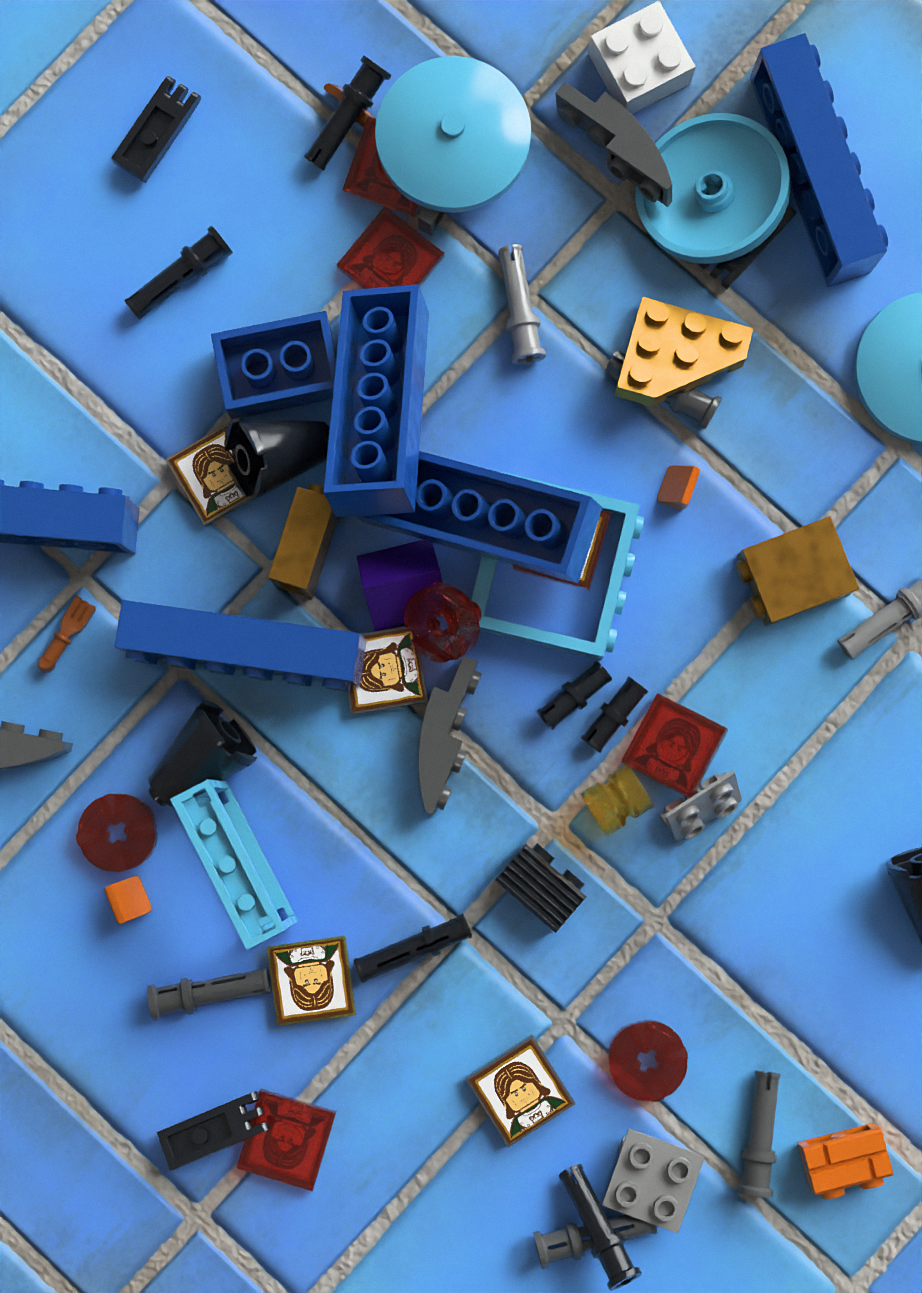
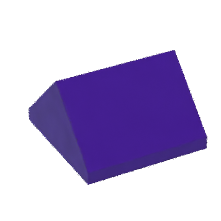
[356,540,450,632]

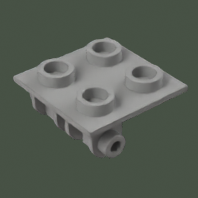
[660,770,742,843]
[602,1128,705,1233]

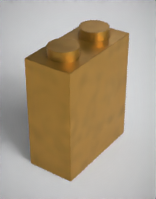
[268,484,339,598]
[735,516,859,626]

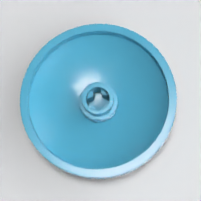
[375,56,531,213]
[635,113,791,264]
[853,292,922,445]

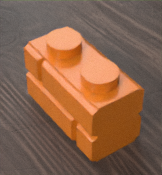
[797,1122,893,1199]

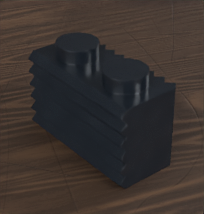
[495,843,587,933]

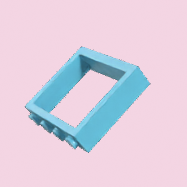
[465,472,644,660]
[170,779,298,950]

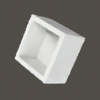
[588,1,696,114]

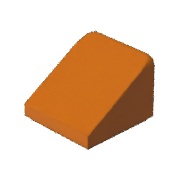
[657,465,700,510]
[104,876,152,924]

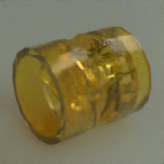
[580,764,654,836]

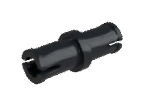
[537,661,612,730]
[580,676,648,753]

